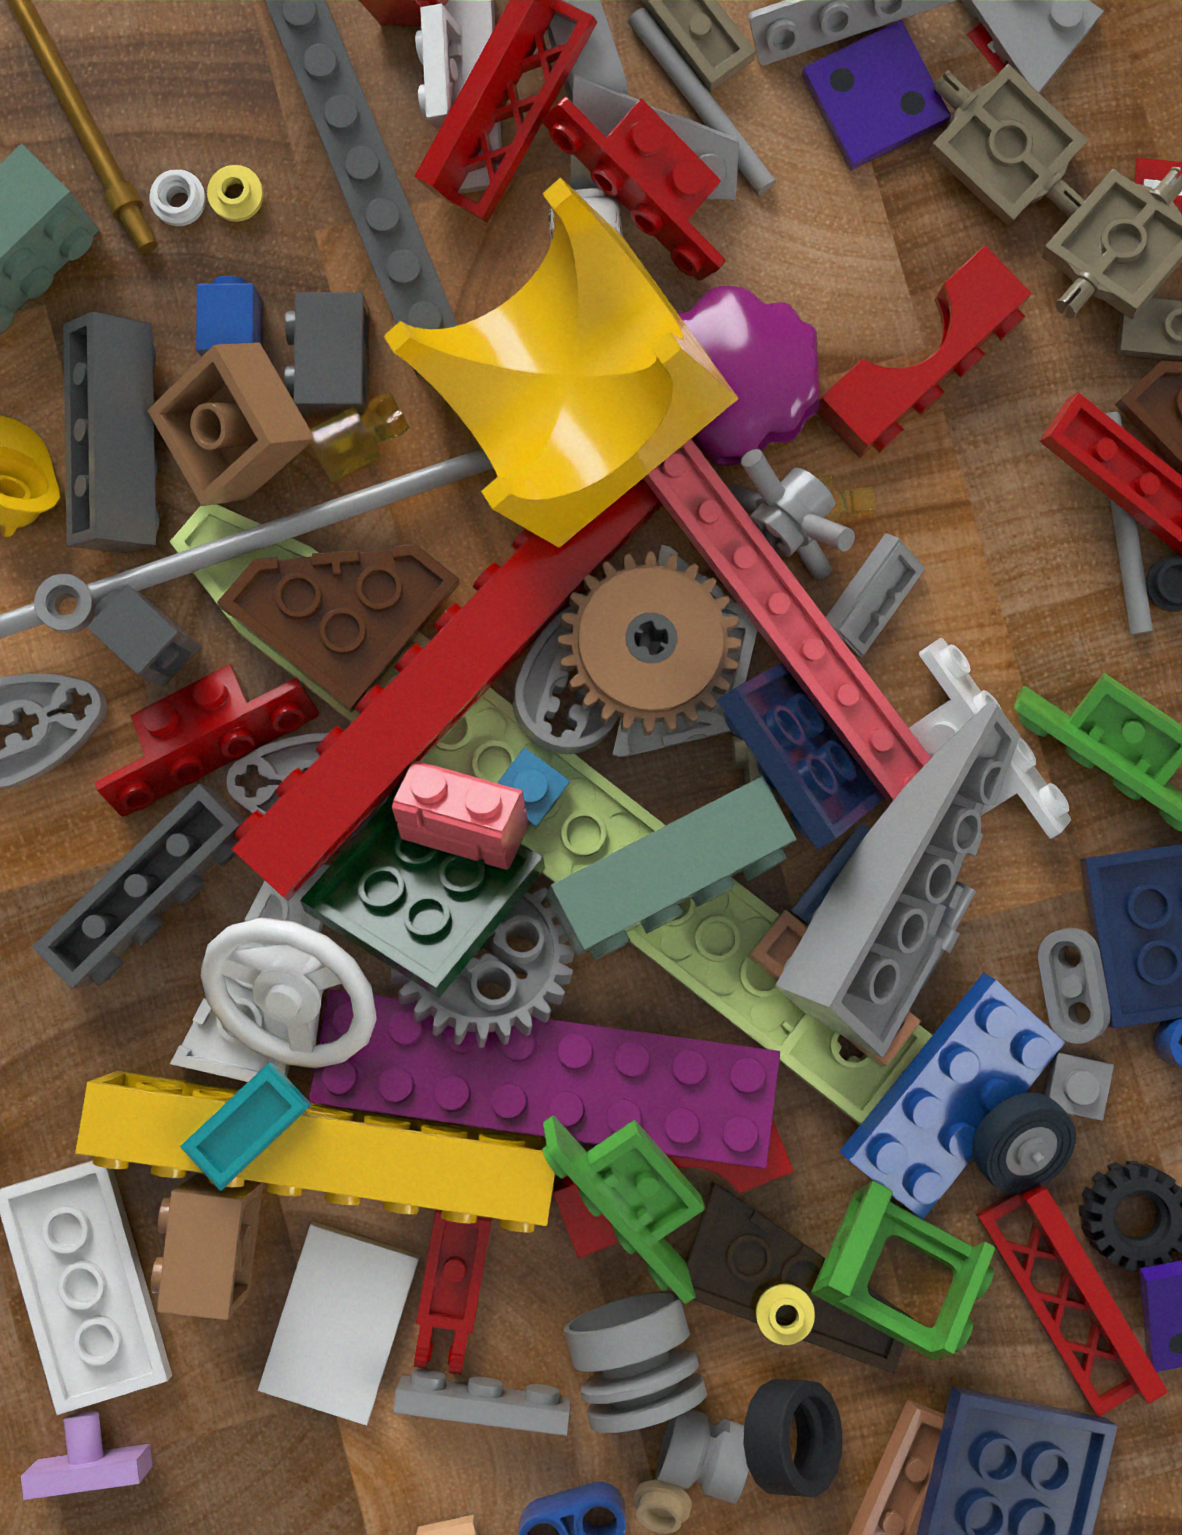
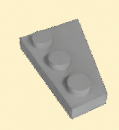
[961,0,1104,93]
[570,74,739,200]

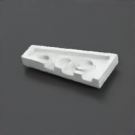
[170,864,330,1082]

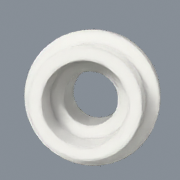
[149,170,206,226]

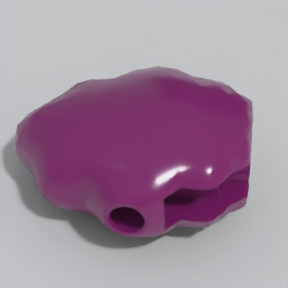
[677,286,819,466]

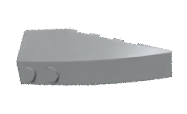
[775,703,1021,1058]

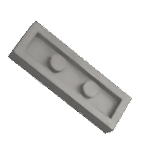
[393,1369,571,1436]

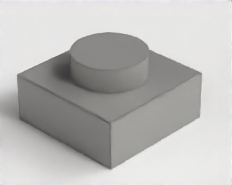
[1044,1052,1114,1121]

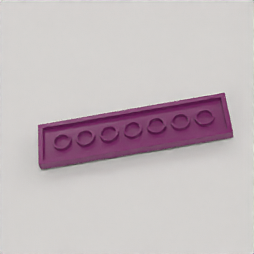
[309,989,780,1170]

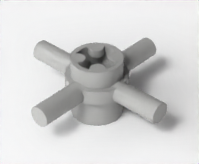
[728,449,855,580]

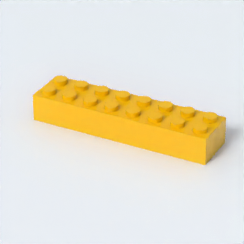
[75,1071,555,1233]

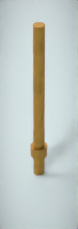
[7,0,158,254]

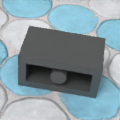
[285,292,369,417]
[87,585,202,686]

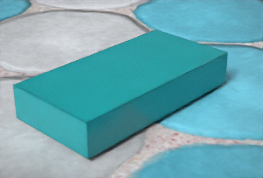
[180,1061,312,1191]

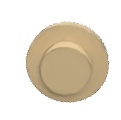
[634,1479,692,1534]

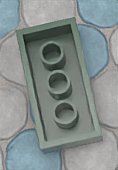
[0,143,99,334]
[546,776,796,961]

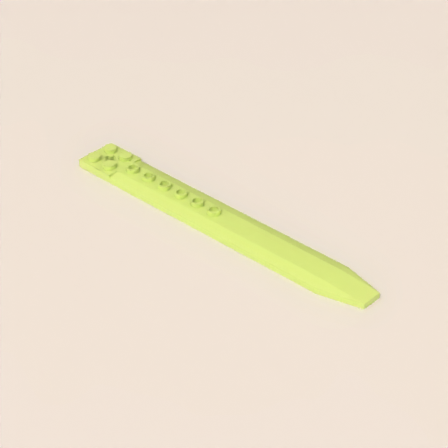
[170,504,933,1125]

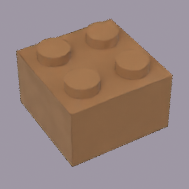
[147,343,315,506]
[151,1174,263,1320]

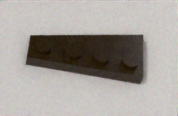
[685,1182,913,1374]

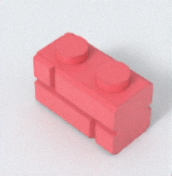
[392,760,529,870]

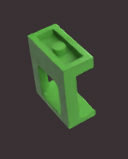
[811,1180,996,1360]

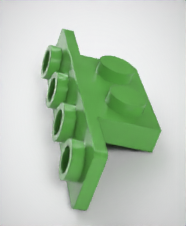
[1014,673,1182,832]
[542,1115,705,1304]

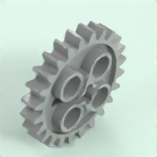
[390,888,575,1047]

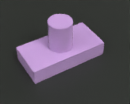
[21,1411,153,1500]

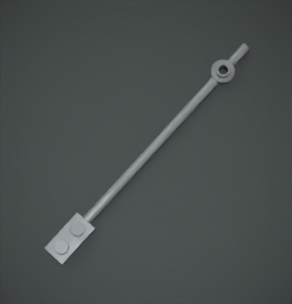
[0,448,493,639]

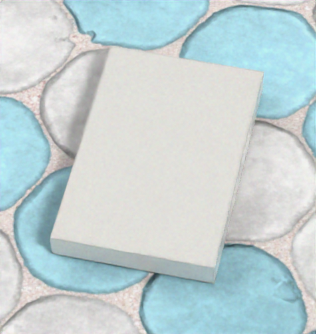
[258,1221,421,1426]

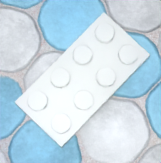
[0,1160,172,1415]

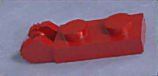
[413,1209,493,1375]

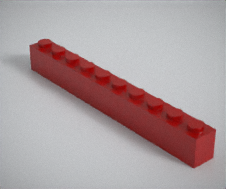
[231,479,663,901]

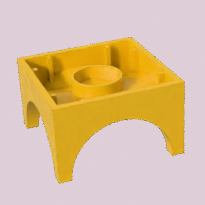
[384,177,739,547]

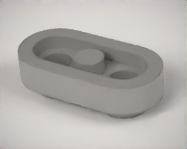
[1038,928,1111,1044]

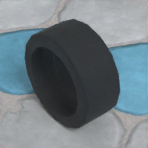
[743,1379,843,1498]

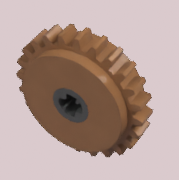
[558,552,741,736]

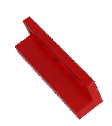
[414,0,598,223]
[976,1184,1168,1417]

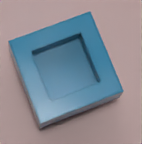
[498,747,570,829]

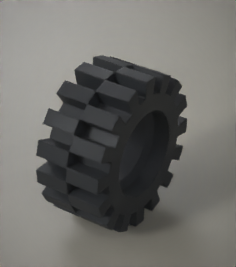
[1079,1161,1182,1272]

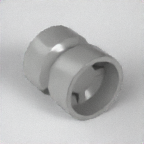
[655,1409,749,1505]

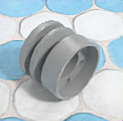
[564,1291,707,1433]

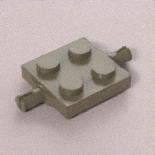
[928,64,1088,226]
[1042,167,1182,320]

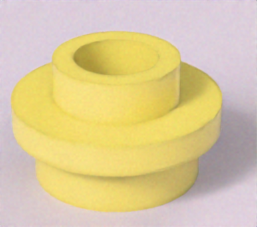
[207,165,264,222]
[756,1284,815,1345]

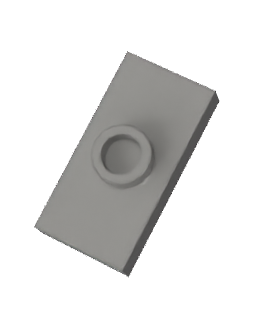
[825,533,925,658]

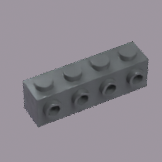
[63,311,159,553]
[32,784,245,988]

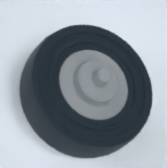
[972,1092,1076,1193]

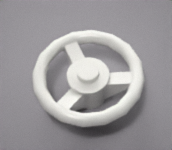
[201,917,377,1068]

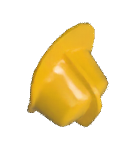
[0,415,60,537]

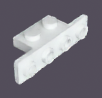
[415,0,502,194]
[909,638,1071,839]

